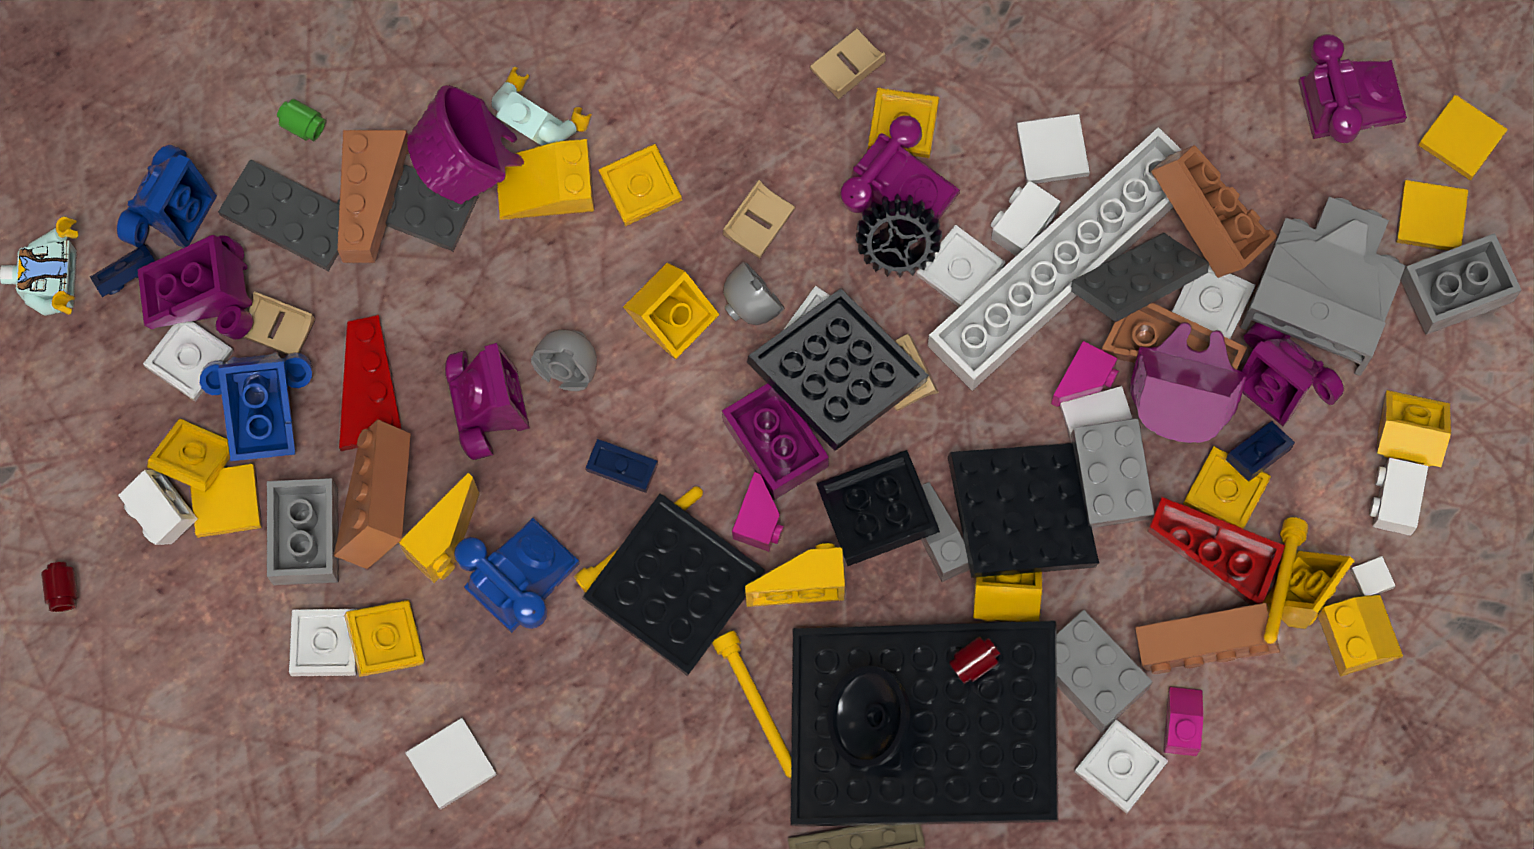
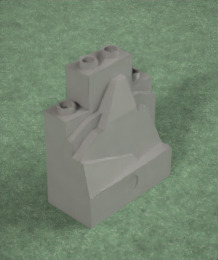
[1241,197,1406,376]

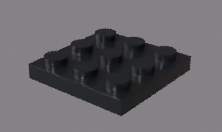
[816,450,940,566]

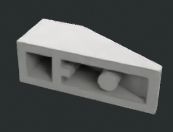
[921,482,970,582]

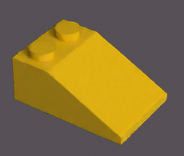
[497,139,594,220]
[399,473,479,583]
[745,543,845,607]
[1263,551,1355,629]

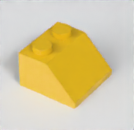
[623,263,720,359]
[1377,390,1451,467]
[973,572,1042,622]
[1318,595,1403,677]

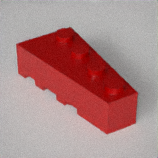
[1148,497,1285,605]

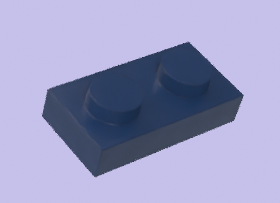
[90,244,155,297]
[1226,421,1295,482]
[585,439,658,493]

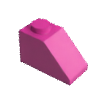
[1051,341,1119,407]
[732,472,784,552]
[1163,687,1204,756]

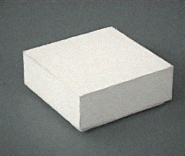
[1350,556,1395,597]

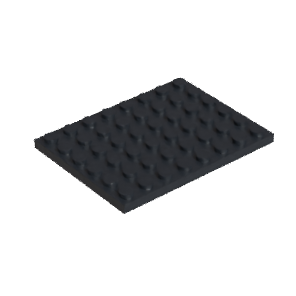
[791,621,1059,827]

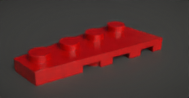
[339,315,402,451]

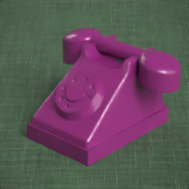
[1299,34,1407,143]
[841,115,960,241]
[137,235,253,340]
[1241,322,1344,427]
[445,343,530,460]

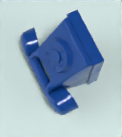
[117,145,217,248]
[199,352,313,461]
[454,518,580,633]

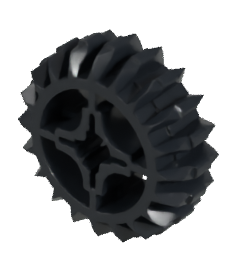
[856,193,942,278]

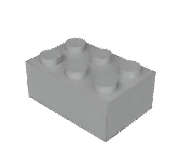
[1400,233,1521,335]
[1071,419,1154,528]
[267,478,338,585]
[1057,610,1153,733]

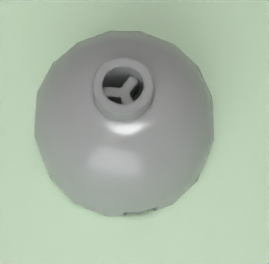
[723,262,785,325]
[531,330,597,391]

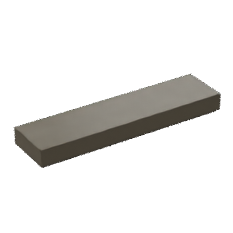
[788,825,925,849]

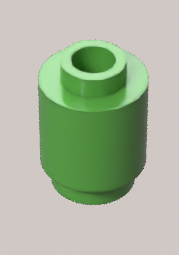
[277,99,326,141]

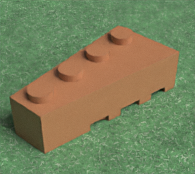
[338,130,409,263]
[1151,145,1278,278]
[1102,303,1247,370]
[334,419,411,569]
[1135,603,1280,674]

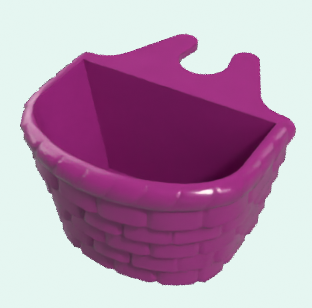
[407,85,524,205]
[1130,322,1247,443]

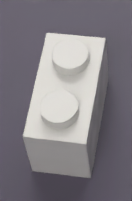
[991,180,1061,256]
[1369,458,1428,536]
[118,470,198,545]

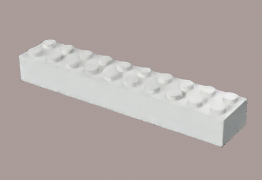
[928,127,1182,391]

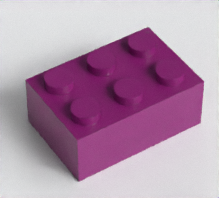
[722,383,829,500]

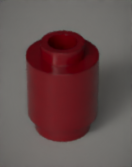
[41,562,78,612]
[949,637,1000,684]

